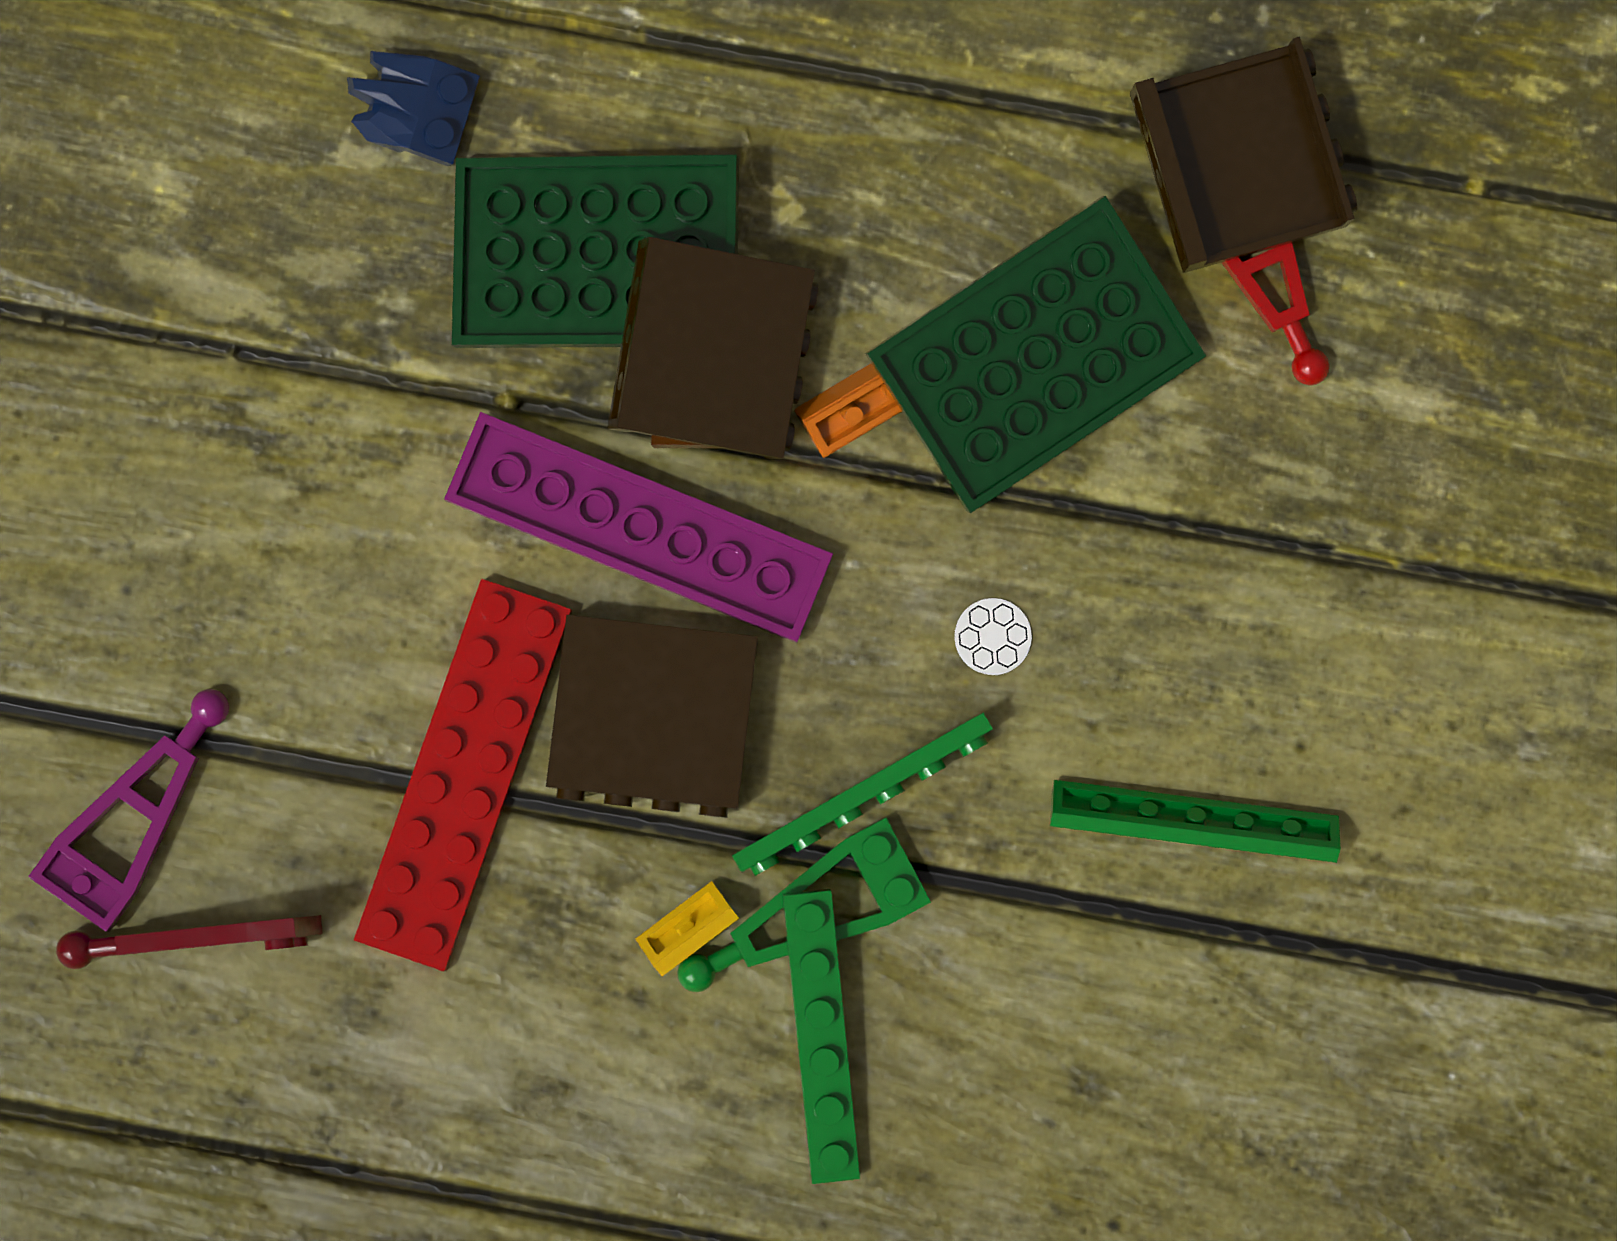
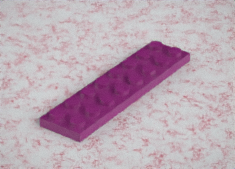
[444,412,833,643]

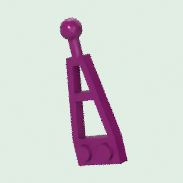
[28,689,229,932]

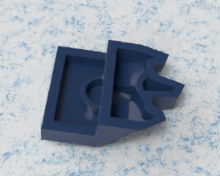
[347,51,480,166]

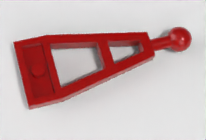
[1222,243,1330,386]

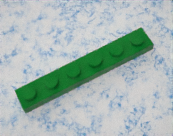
[732,712,993,876]
[1050,780,1341,863]
[782,889,860,1184]

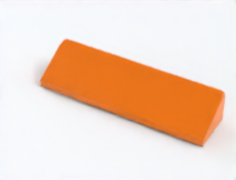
[795,363,902,458]

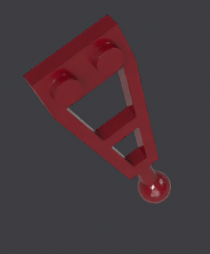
[56,915,323,969]

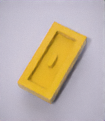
[635,881,739,977]

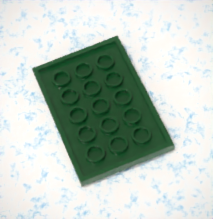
[451,154,739,348]
[865,196,1206,513]

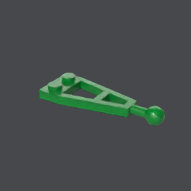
[677,818,931,992]

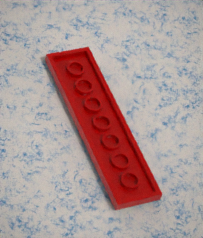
[354,578,572,972]

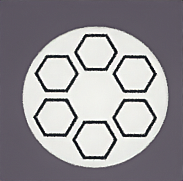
[955,598,1032,675]

